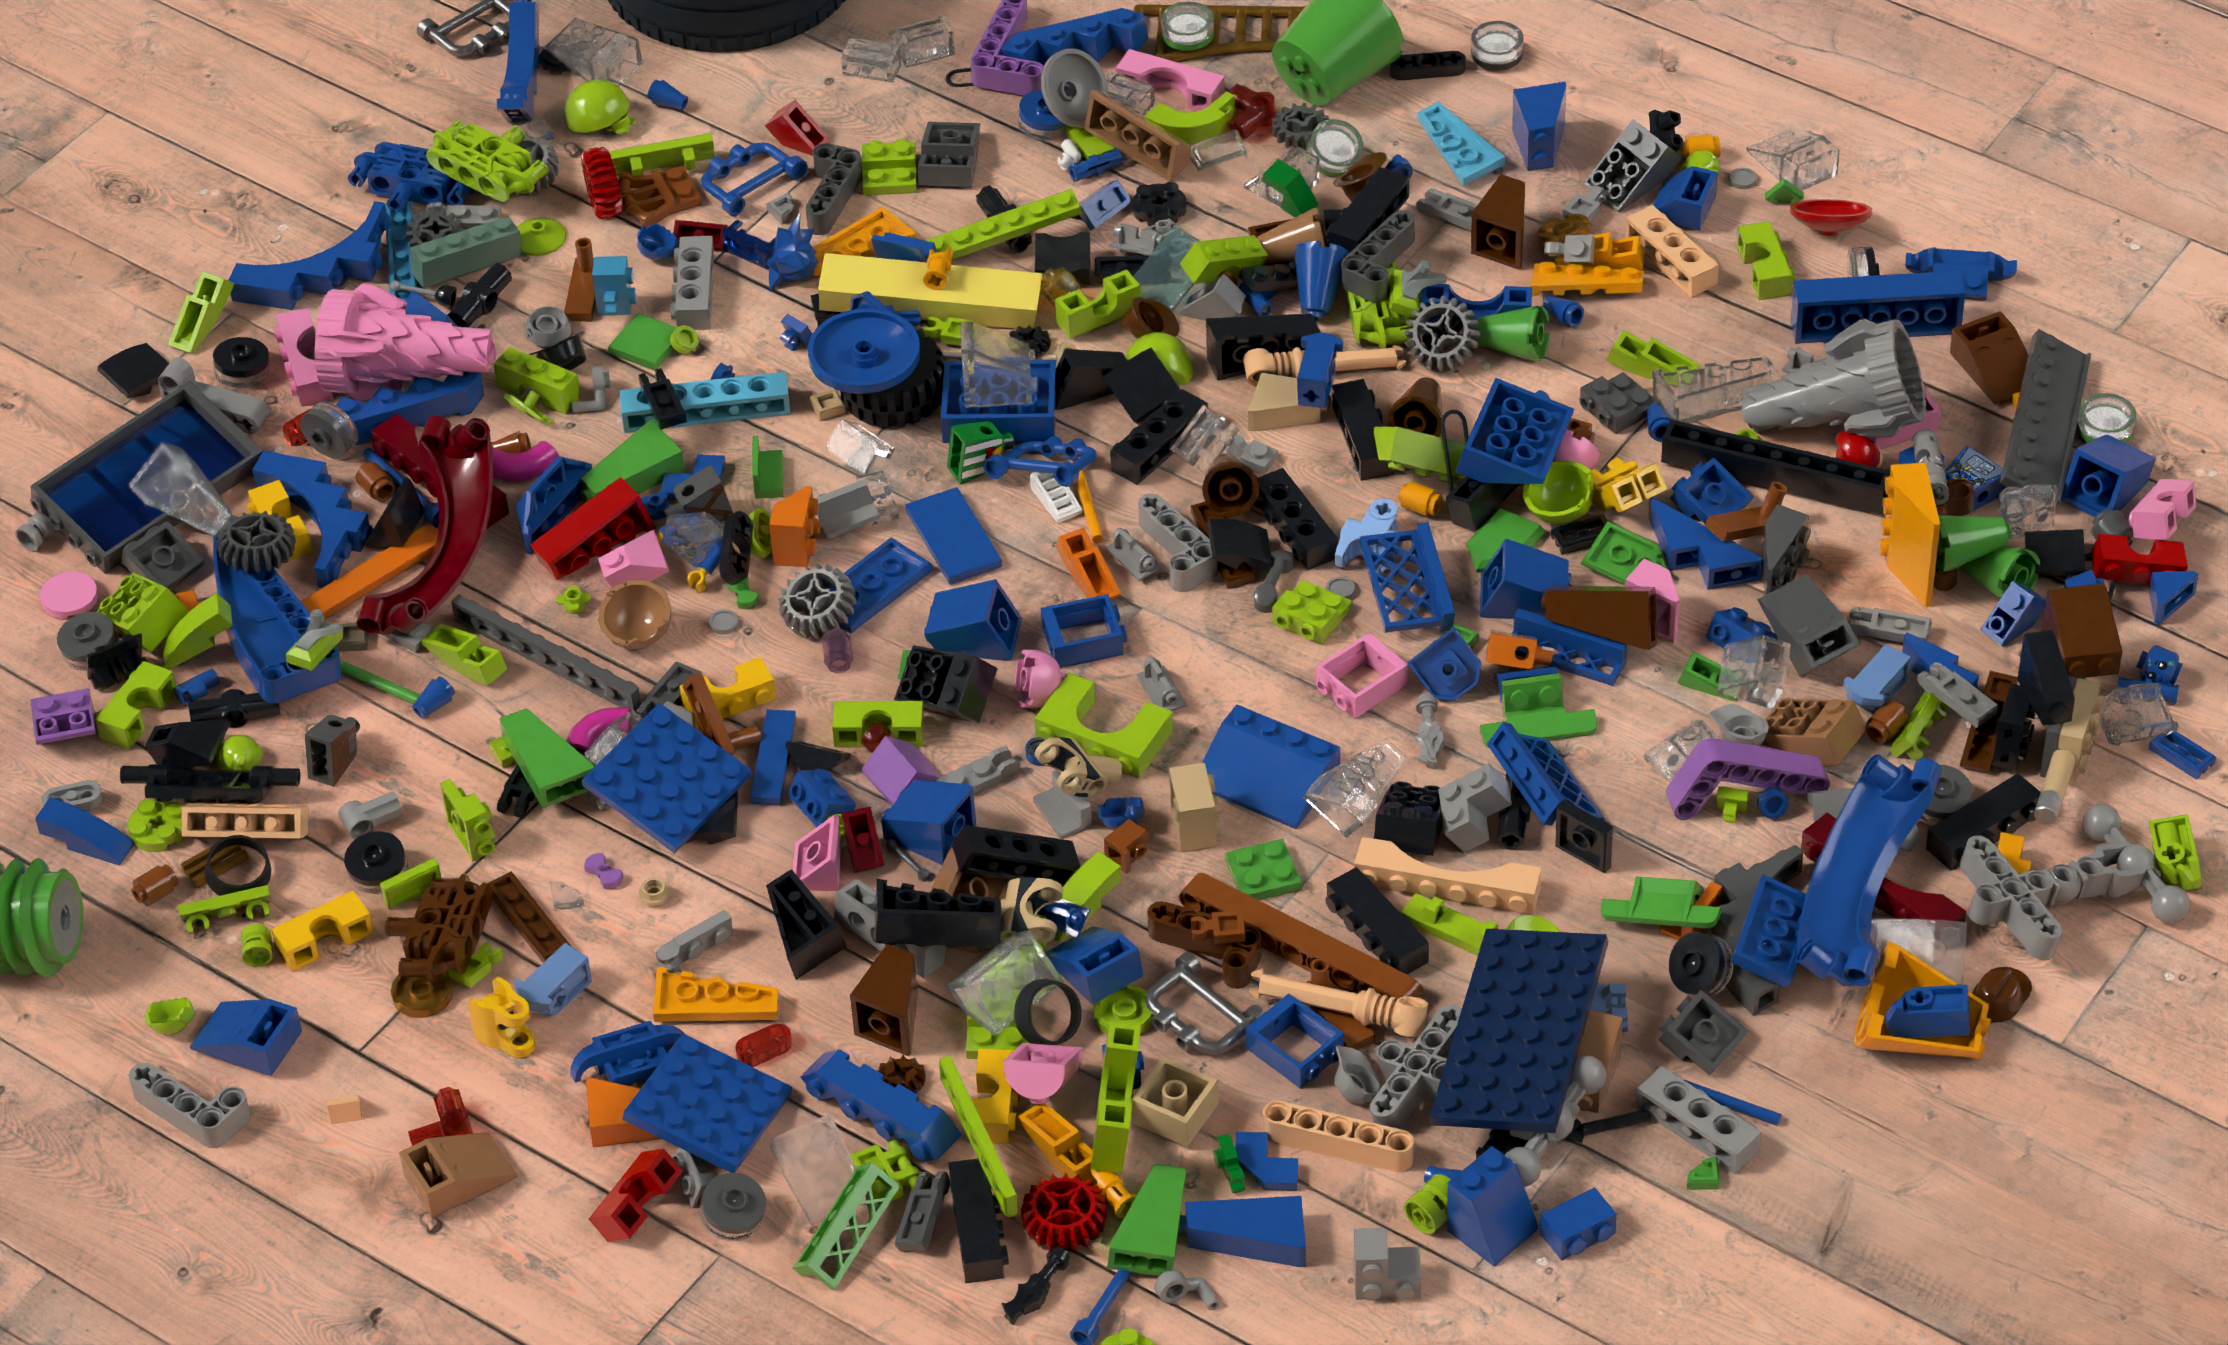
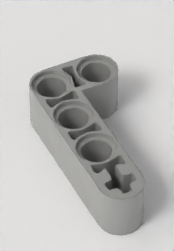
[158,357,271,434]
[1138,494,1218,592]
[128,1063,251,1148]

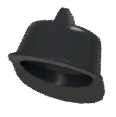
[529,331,586,371]

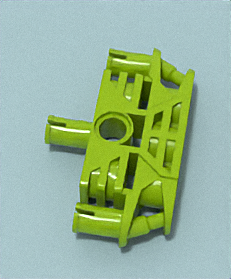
[426,120,549,202]
[1343,261,1421,349]

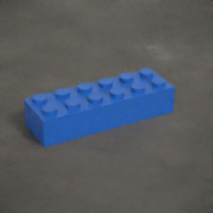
[1791,271,1965,344]

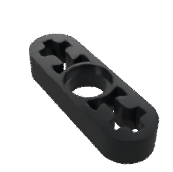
[1390,51,1466,80]
[719,511,753,585]

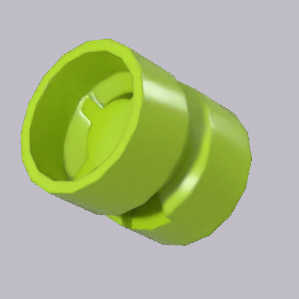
[1404,1174,1451,1234]

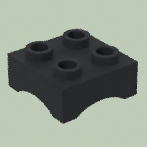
[1035,232,1091,286]

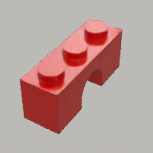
[2091,533,2188,584]
[589,1148,683,1242]

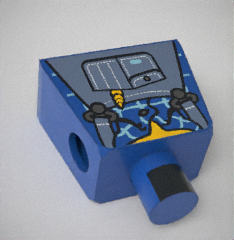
[1945,446,2008,511]

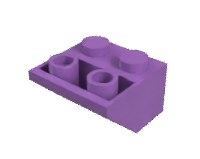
[30,688,98,745]

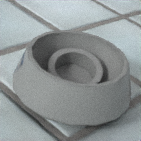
[524,306,572,346]

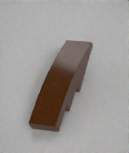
[1960,671,2019,773]

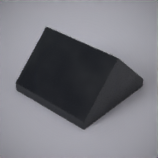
[364,477,424,548]
[2025,529,2085,576]

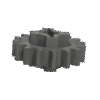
[1272,103,1330,150]
[406,207,465,250]

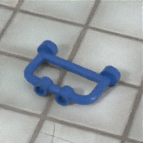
[701,142,808,216]
[983,436,1097,487]

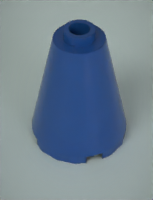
[1294,241,1349,321]

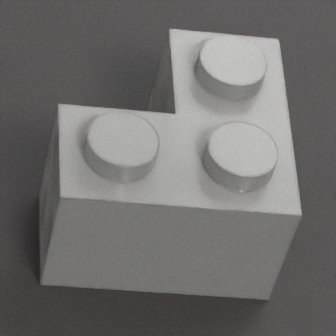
[1439,763,1512,853]
[1354,1228,1421,1300]

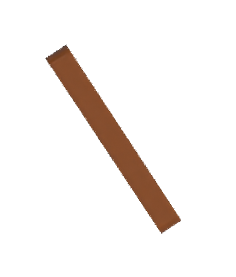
[1178,873,1424,1001]

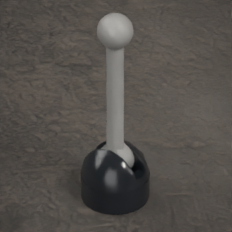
[390,280,457,308]

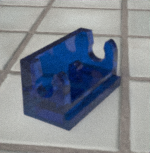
[722,220,776,270]

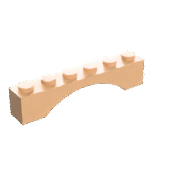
[1354,837,1542,914]

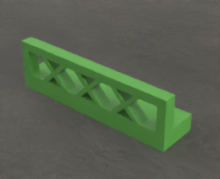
[792,1162,900,1289]

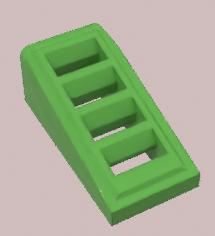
[1677,651,1746,701]

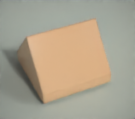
[327,1095,362,1124]

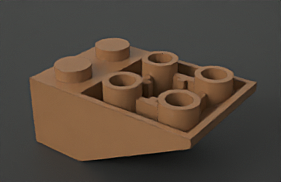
[1763,698,1867,766]
[399,1132,518,1218]

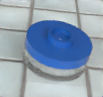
[1018,90,1068,141]

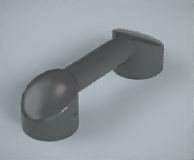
[1254,550,1295,613]

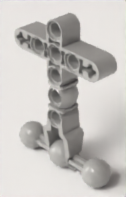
[1960,804,2190,960]
[1370,1005,1607,1187]

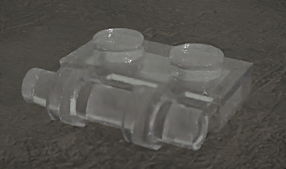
[1170,405,1240,474]

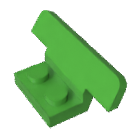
[1480,673,1597,748]
[1601,876,1722,928]

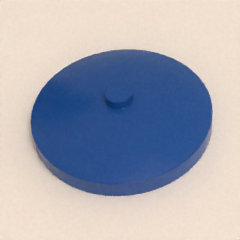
[808,308,920,394]

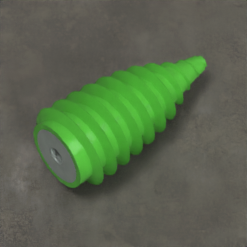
[0,858,83,977]

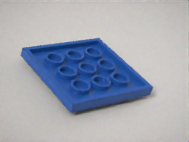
[582,702,752,854]
[622,1033,793,1173]

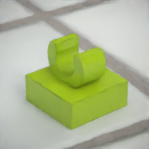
[1717,786,1749,823]

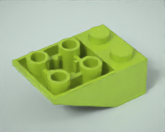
[97,572,190,653]

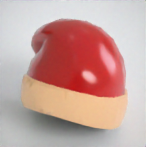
[1834,430,1883,469]

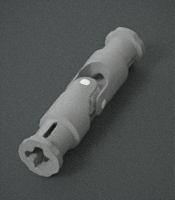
[1912,429,1949,505]

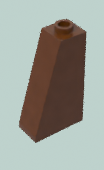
[1541,586,1657,650]

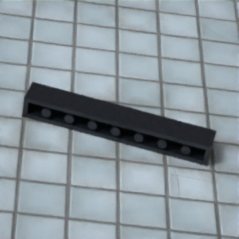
[1661,419,1890,515]

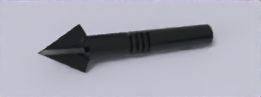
[1566,1109,1650,1143]

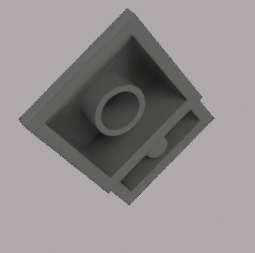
[918,122,980,187]

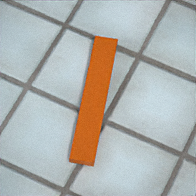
[301,523,438,619]

